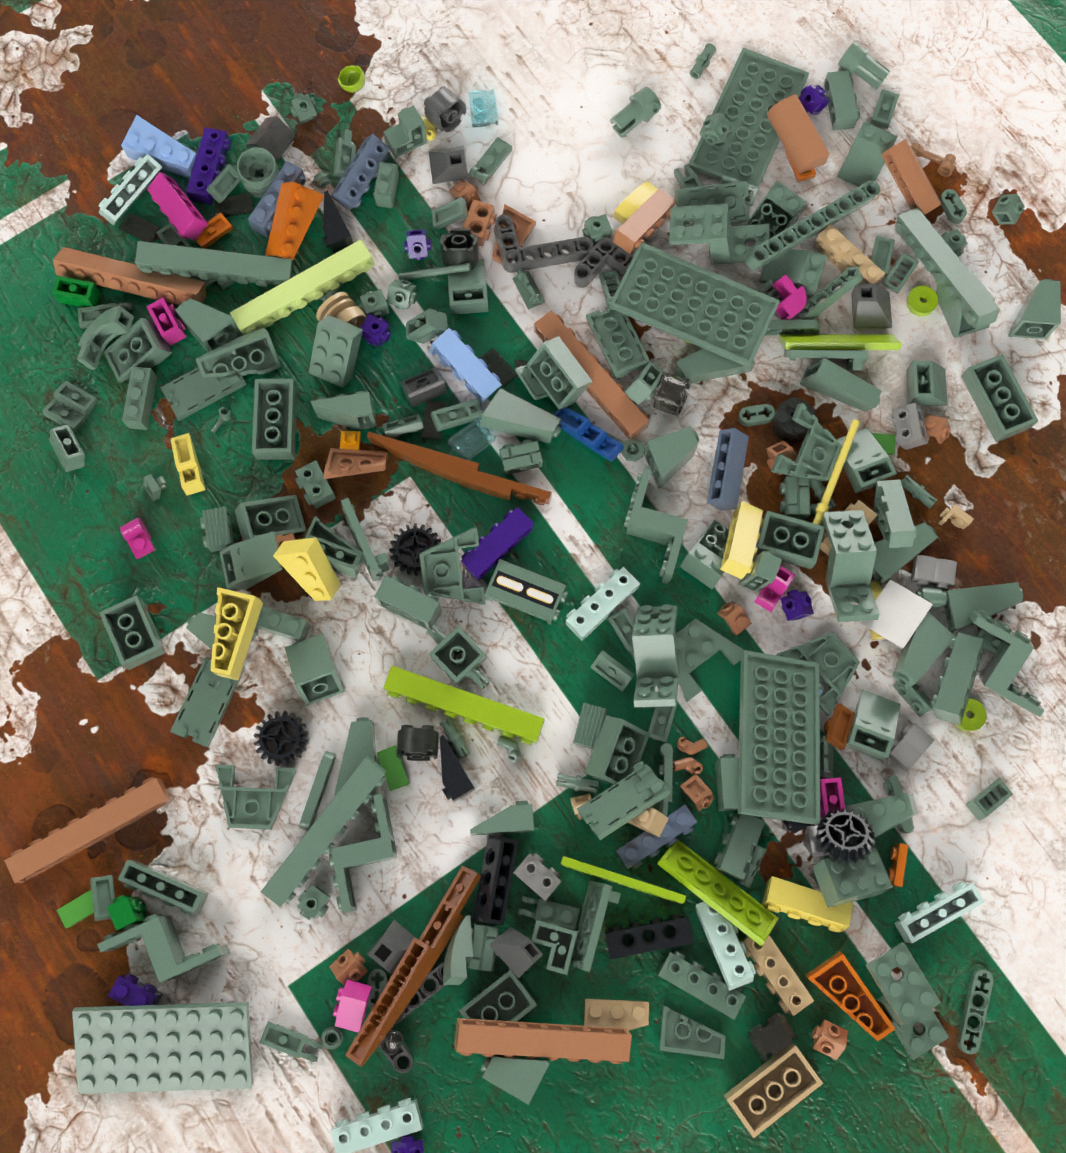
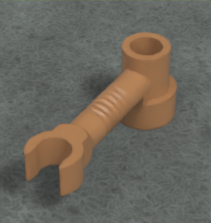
[911,142,956,177]

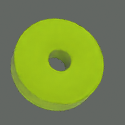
[906,286,938,316]
[955,699,987,732]

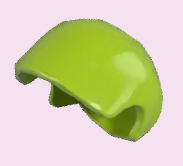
[338,65,365,93]

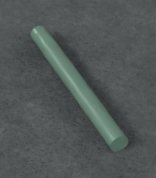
[398,263,471,280]

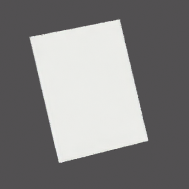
[860,580,933,649]

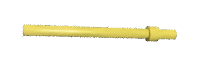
[813,419,860,525]

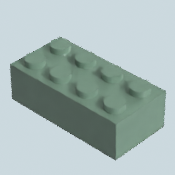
[961,354,1038,442]
[252,379,298,460]
[931,632,984,725]

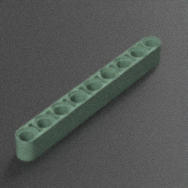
[746,180,880,270]

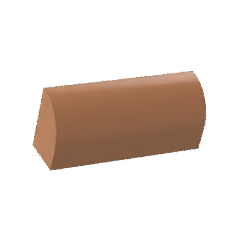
[767,94,830,174]
[881,139,942,215]

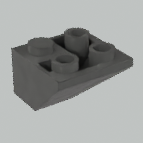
[429,146,469,184]
[851,284,892,329]
[367,920,417,975]
[490,927,543,978]

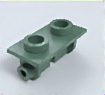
[512,269,545,310]
[893,682,933,717]
[820,736,833,779]

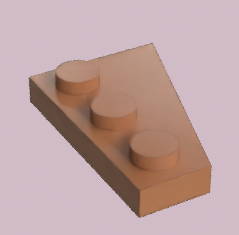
[492,204,536,266]
[324,448,388,479]

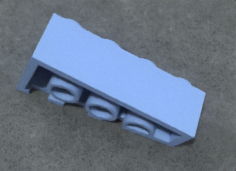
[121,115,197,179]
[429,328,502,403]

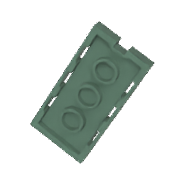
[674,181,749,227]
[586,306,650,380]
[784,349,868,370]
[160,367,247,421]
[341,498,390,582]
[170,658,243,748]
[577,761,670,840]
[570,881,621,972]

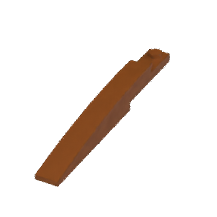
[367,432,552,505]
[345,866,481,1067]

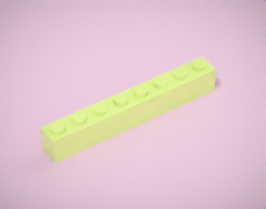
[230,239,375,335]

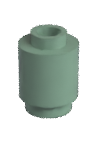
[915,587,947,608]

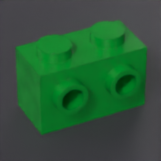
[52,276,101,308]
[107,895,147,931]

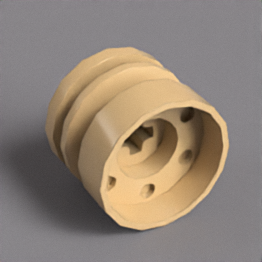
[316,292,367,328]

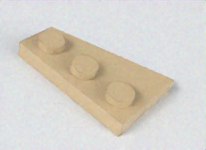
[584,998,649,1031]

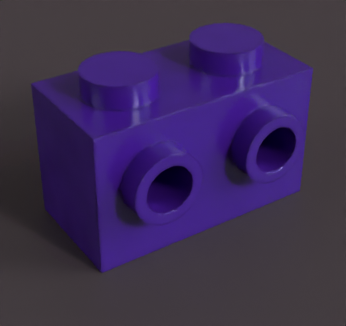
[108,973,163,1006]

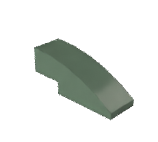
[443,915,473,985]

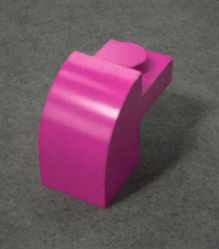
[772,275,807,320]
[120,518,155,559]
[754,566,795,612]

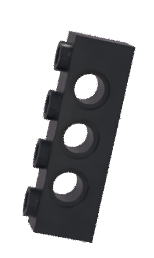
[473,835,519,926]
[604,913,694,959]

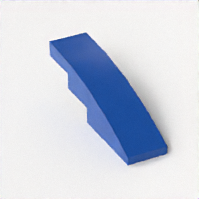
[553,407,624,462]

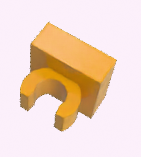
[340,431,361,450]

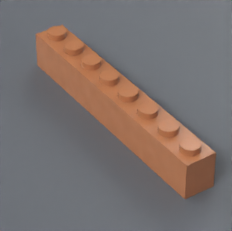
[53,247,207,305]
[534,310,649,439]
[4,777,172,883]
[454,1018,632,1064]

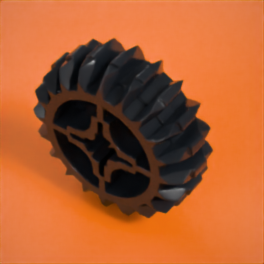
[389,523,442,576]
[253,711,309,766]
[816,808,875,865]

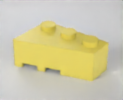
[273,537,341,601]

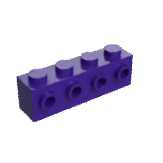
[186,127,231,205]
[461,507,534,581]

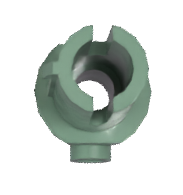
[838,41,890,90]
[610,87,661,138]

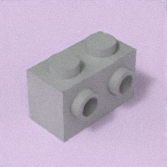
[892,403,928,450]
[513,853,561,901]

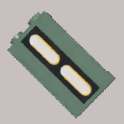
[485,559,568,625]

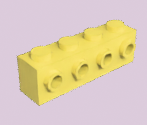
[720,501,763,579]
[762,876,853,933]

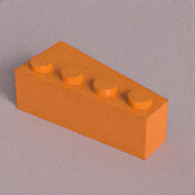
[265,181,324,261]
[806,951,895,1041]

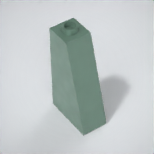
[674,348,755,385]
[800,358,882,412]
[480,388,562,443]
[872,522,938,585]
[944,582,1023,633]
[892,612,956,690]
[334,717,378,797]

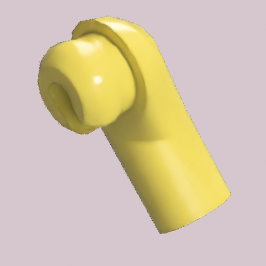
[421,116,436,141]

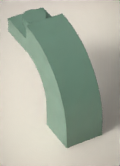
[77,306,134,370]

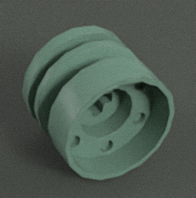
[237,147,279,198]

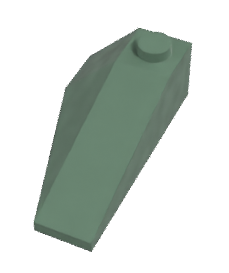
[195,327,281,378]

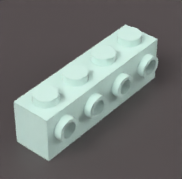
[99,154,162,226]
[566,567,640,641]
[894,881,984,943]
[696,902,756,991]
[330,1098,424,1153]

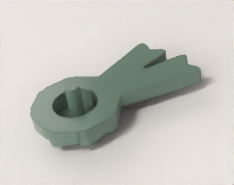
[606,432,645,462]

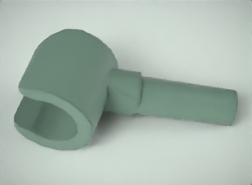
[211,406,231,433]

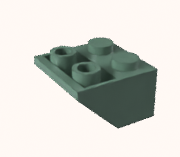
[906,361,948,406]

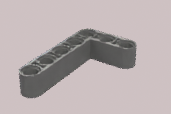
[494,215,593,273]
[574,238,634,288]
[378,962,446,1073]

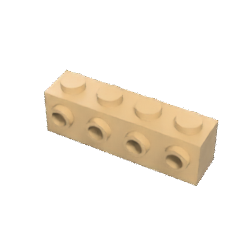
[814,224,885,285]
[740,935,814,1016]

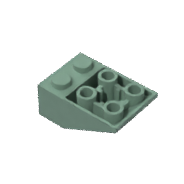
[745,181,809,238]
[448,260,489,315]
[311,391,377,430]
[836,428,897,494]
[680,520,729,589]
[220,532,282,590]
[846,689,901,761]

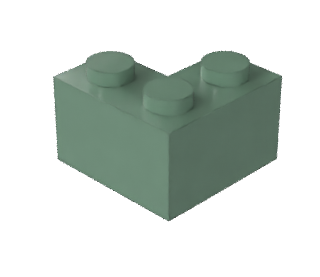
[383,105,427,159]
[531,920,578,975]

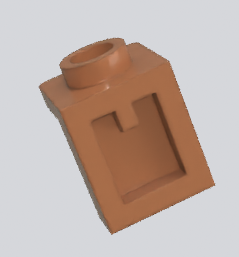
[680,774,714,811]

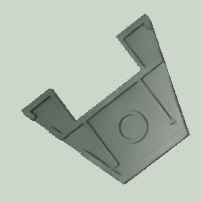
[771,403,842,482]
[419,527,486,605]
[676,619,744,702]
[775,632,860,716]
[215,764,296,830]

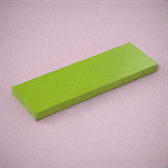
[779,334,902,350]
[658,839,779,946]
[560,856,686,904]

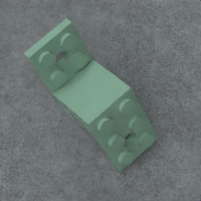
[669,203,770,264]
[624,468,688,585]
[822,510,879,622]
[632,604,680,707]
[969,610,1045,717]
[329,794,398,913]
[97,914,230,983]
[866,942,949,1060]

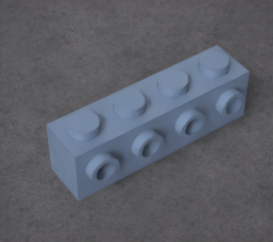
[331,134,390,210]
[248,161,306,238]
[707,428,749,511]
[615,805,697,870]

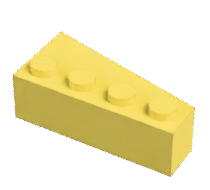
[210,587,263,680]

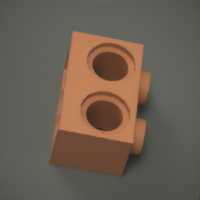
[462,199,497,247]

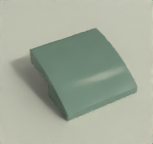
[42,381,98,433]

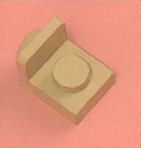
[938,505,974,530]

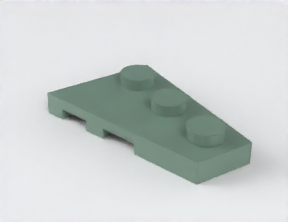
[659,1005,726,1059]

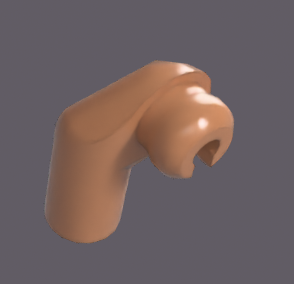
[677,737,708,755]
[673,757,703,774]

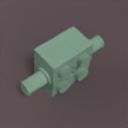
[426,624,490,690]

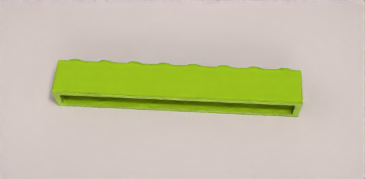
[383,666,545,745]

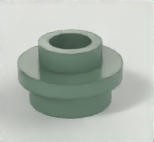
[312,172,330,189]
[321,1026,343,1049]

